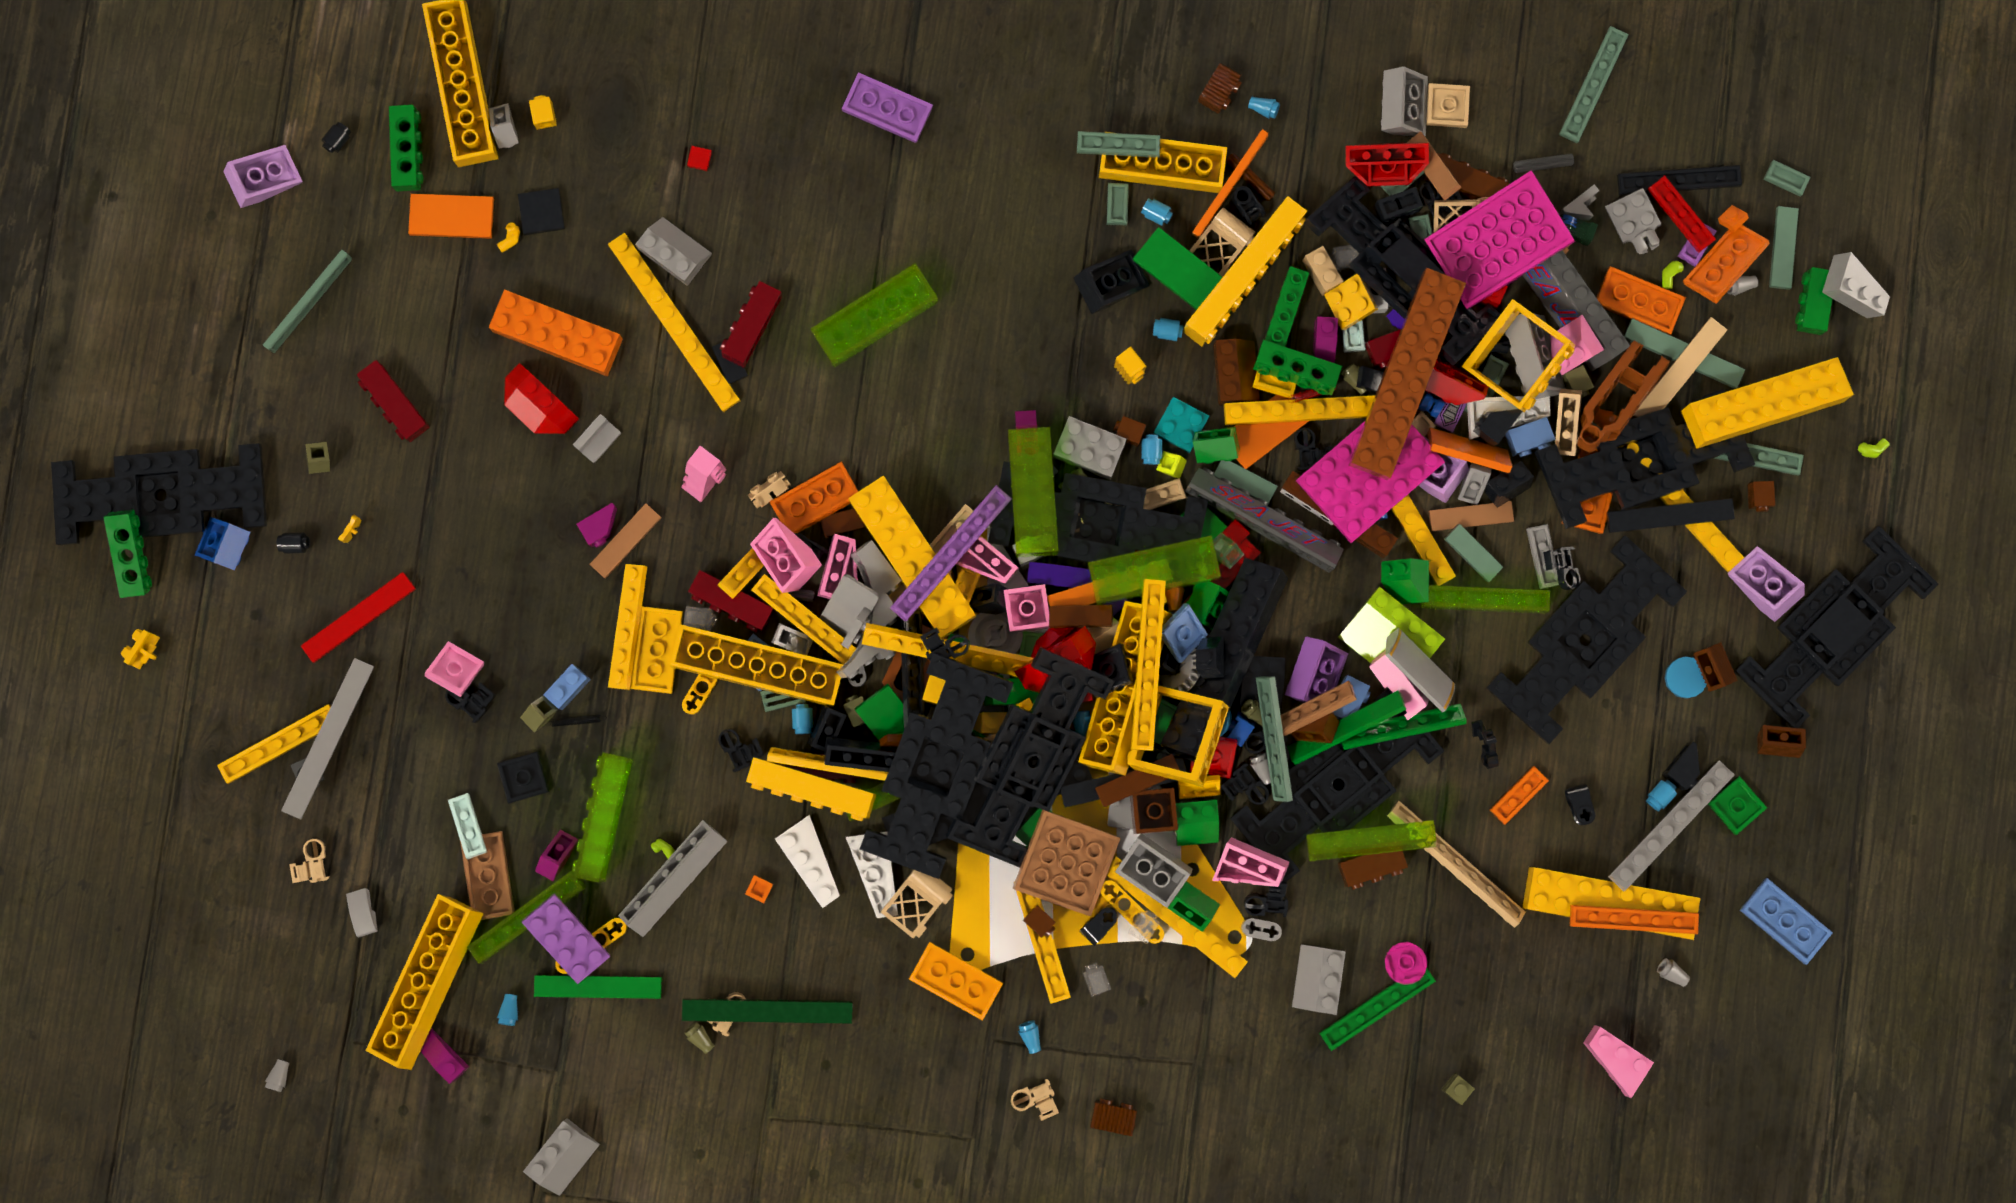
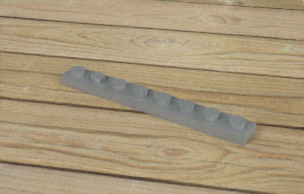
[1608,760,1735,892]

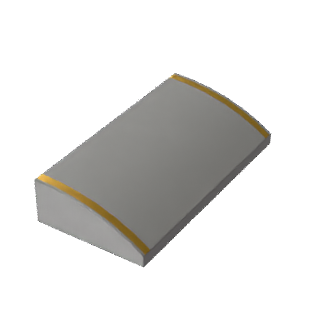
[1386,628,1455,712]

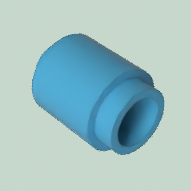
[1141,198,1173,226]
[1153,318,1183,341]
[1141,435,1162,465]
[792,704,814,734]
[1646,780,1677,811]

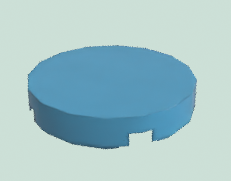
[1665,657,1707,698]

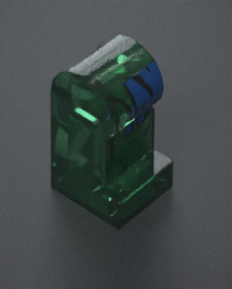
[1560,214,1598,246]

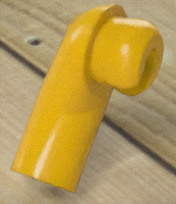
[497,223,520,253]

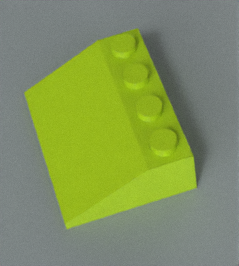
[1338,587,1445,663]

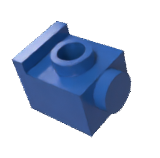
[1226,710,1255,747]

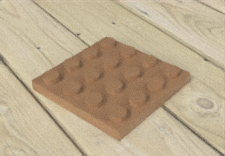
[1013,810,1121,917]

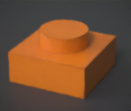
[1718,205,1749,232]
[745,875,774,903]

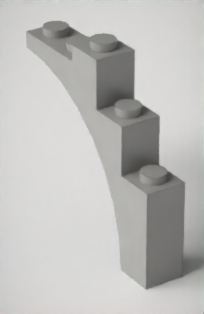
[837,540,902,679]

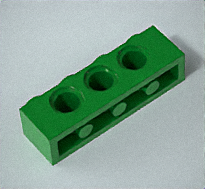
[389,105,424,191]
[1265,266,1309,347]
[1253,340,1342,395]
[103,510,152,598]

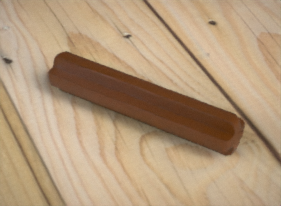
[1226,153,1275,201]

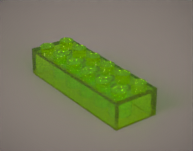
[811,263,938,367]
[1008,427,1058,558]
[1088,535,1221,605]
[572,752,633,883]

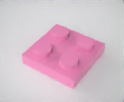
[425,641,484,697]

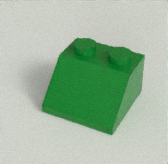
[1381,558,1429,605]
[1186,577,1229,631]
[1175,800,1219,846]

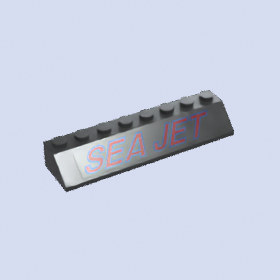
[1522,250,1630,372]
[1185,468,1344,573]

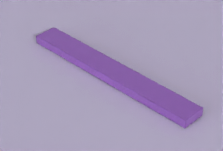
[890,485,1012,622]

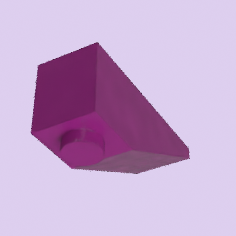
[1312,317,1338,379]
[421,1028,469,1084]

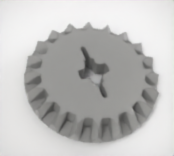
[968,612,1023,654]
[1158,649,1200,692]

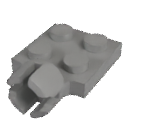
[1605,188,1661,254]

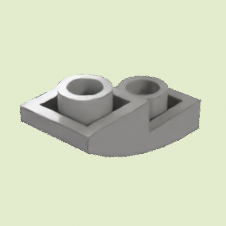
[346,888,378,938]

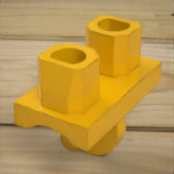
[121,629,160,669]

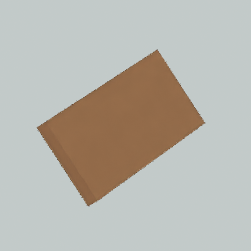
[460,831,515,920]

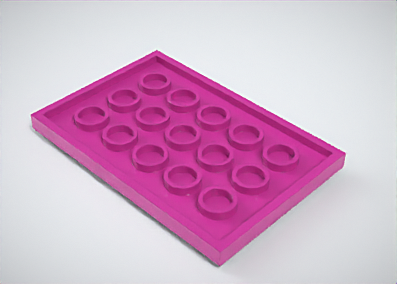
[1424,170,1575,309]
[1296,421,1445,543]

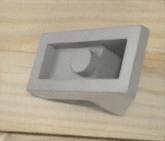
[1559,184,1599,221]
[1458,463,1491,505]
[772,623,813,655]

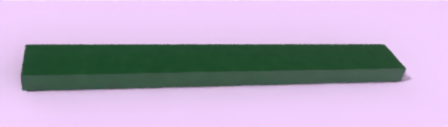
[682,998,853,1024]

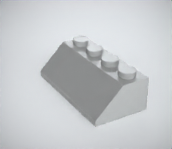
[1505,313,1566,399]

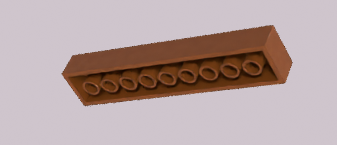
[1349,268,1466,480]

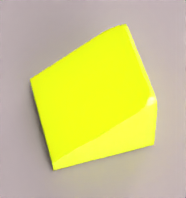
[1156,451,1187,479]

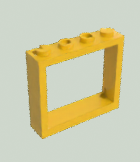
[1462,299,1576,412]
[1127,686,1229,787]

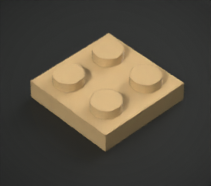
[1426,83,1470,128]

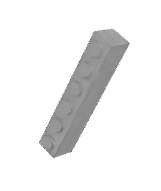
[618,820,727,937]

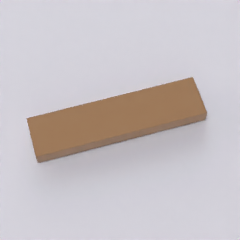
[1406,131,1461,200]
[1428,501,1514,532]
[589,504,662,579]
[1281,681,1357,736]

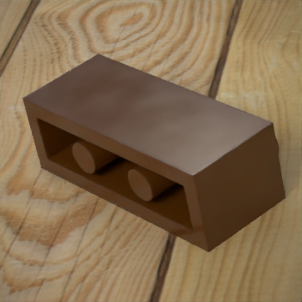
[1338,843,1408,890]

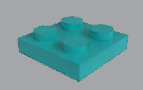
[1153,397,1209,453]

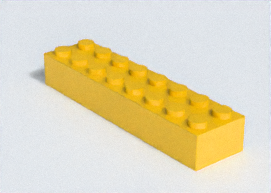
[422,0,498,167]
[1183,196,1307,347]
[1681,357,1854,449]
[848,476,976,639]
[1078,601,1172,776]
[670,624,843,707]
[1522,867,1700,940]
[365,894,484,1070]

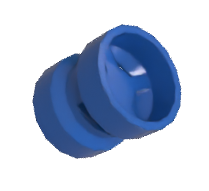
[1418,392,1445,418]

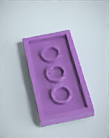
[842,72,933,143]
[522,893,610,984]

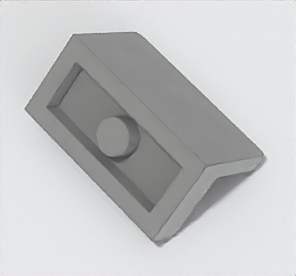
[573,414,621,463]

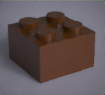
[1130,788,1178,834]

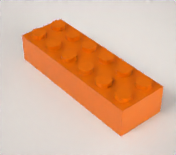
[489,289,623,376]

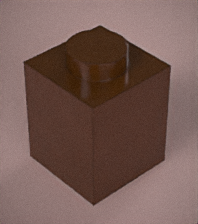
[1113,416,1146,447]
[1747,481,1775,512]
[1022,905,1056,938]

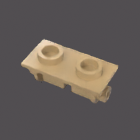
[748,471,791,508]

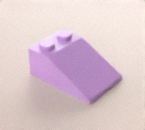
[223,145,303,208]
[1418,436,1469,503]
[1728,546,1805,622]

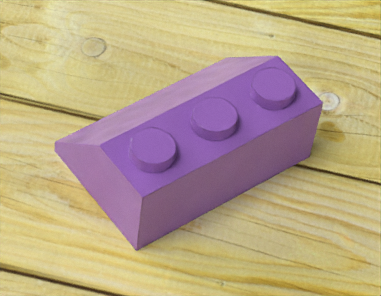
[1285,637,1348,703]

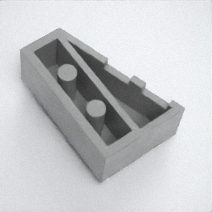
[1822,252,1890,318]

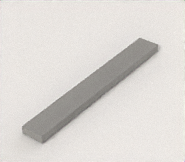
[281,658,374,820]

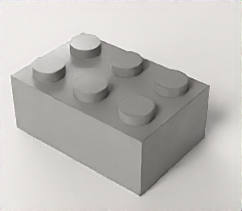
[1053,416,1127,480]

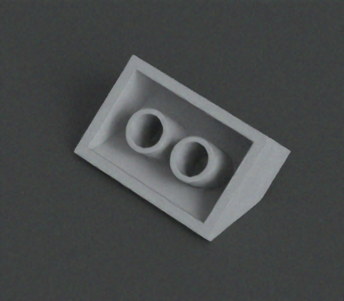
[1381,67,1428,136]
[635,217,712,286]
[1115,833,1193,908]
[1292,944,1346,1015]
[523,1118,600,1196]

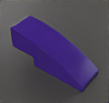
[1027,562,1096,589]

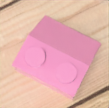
[1550,315,1604,375]
[1003,584,1050,632]

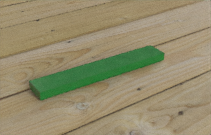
[1287,690,1406,765]
[1341,703,1467,750]
[1319,968,1436,1051]
[534,975,662,999]

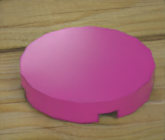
[1385,942,1427,985]

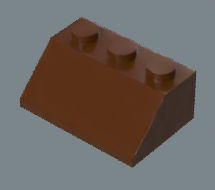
[1213,339,1260,405]

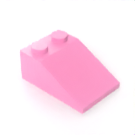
[750,518,822,593]

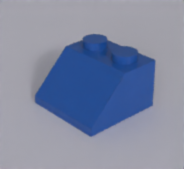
[195,517,250,571]

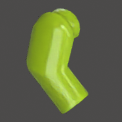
[1662,261,1684,289]
[1858,438,1890,458]
[651,839,675,859]

